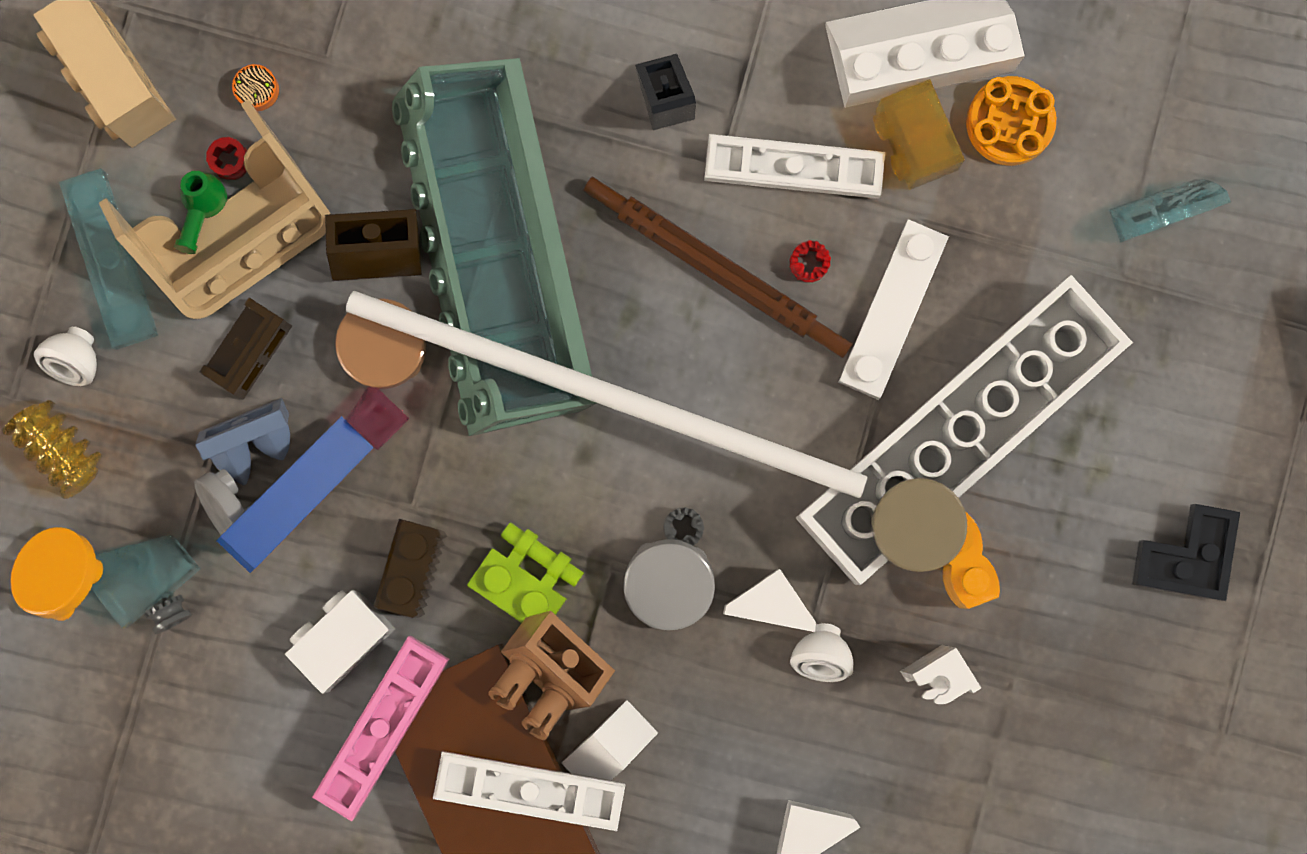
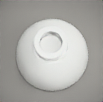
[34,327,97,386]
[790,623,854,682]

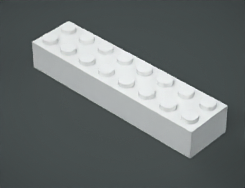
[796,275,1133,585]

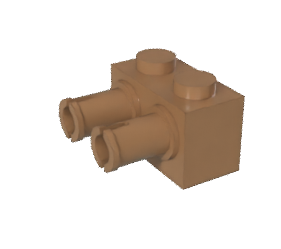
[488,611,615,740]

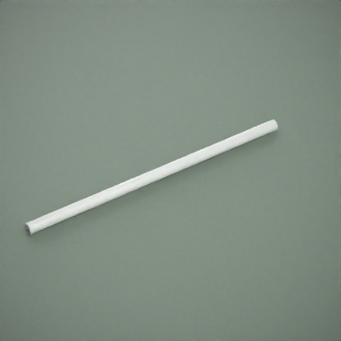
[346,291,868,498]

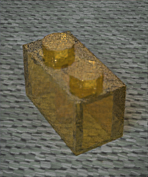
[873,79,965,190]

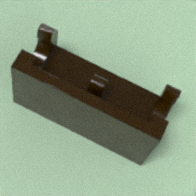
[199,298,292,400]

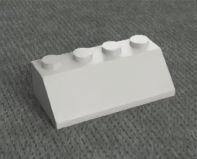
[825,0,1025,108]

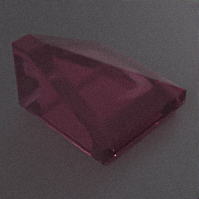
[346,387,409,450]

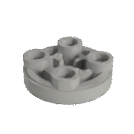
[194,469,250,535]
[624,539,715,630]

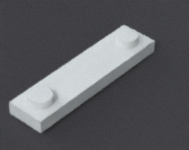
[704,134,885,199]
[838,219,949,400]
[433,751,625,831]

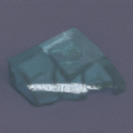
[1109,179,1231,242]
[91,535,201,628]

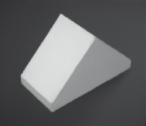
[723,569,816,632]
[562,700,658,781]
[777,800,860,854]

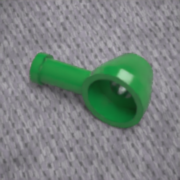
[174,171,227,254]

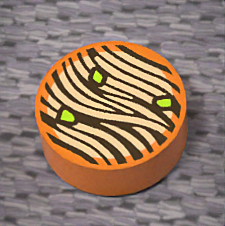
[232,64,279,111]

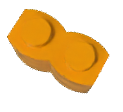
[943,512,1000,609]

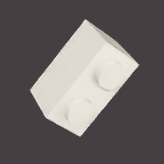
[285,590,395,694]

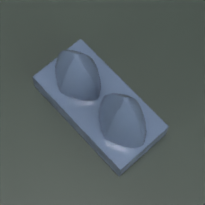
[195,398,290,485]

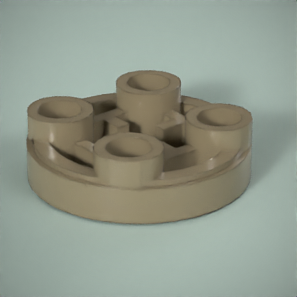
[871,478,967,572]

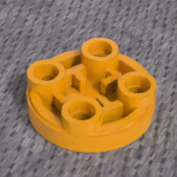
[966,76,1057,166]
[11,527,103,621]

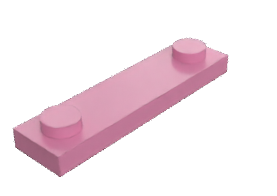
[312,636,450,821]

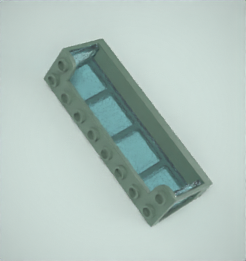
[392,58,597,436]

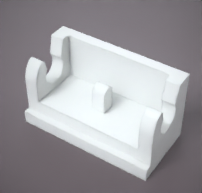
[900,645,981,704]

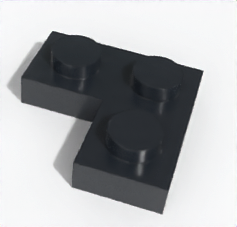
[1132,504,1240,601]

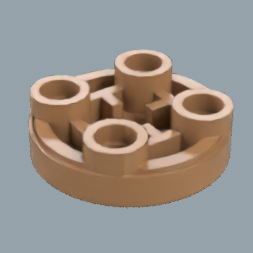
[335,299,427,389]

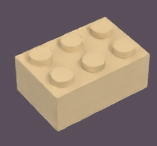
[33,0,176,148]

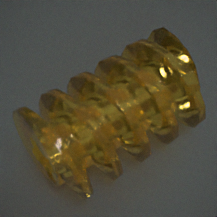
[2,400,102,499]

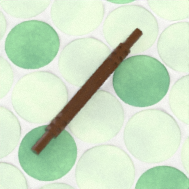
[583,176,853,358]

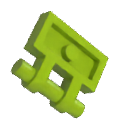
[467,522,584,623]

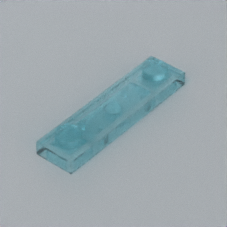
[59,168,158,350]

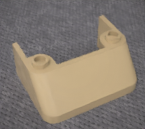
[99,100,330,319]

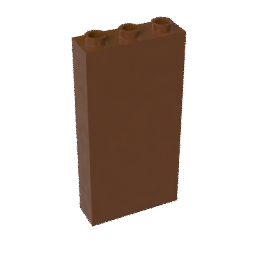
[395,643,600,854]

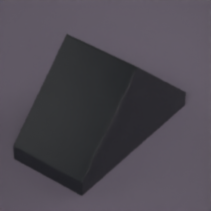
[635,54,696,130]

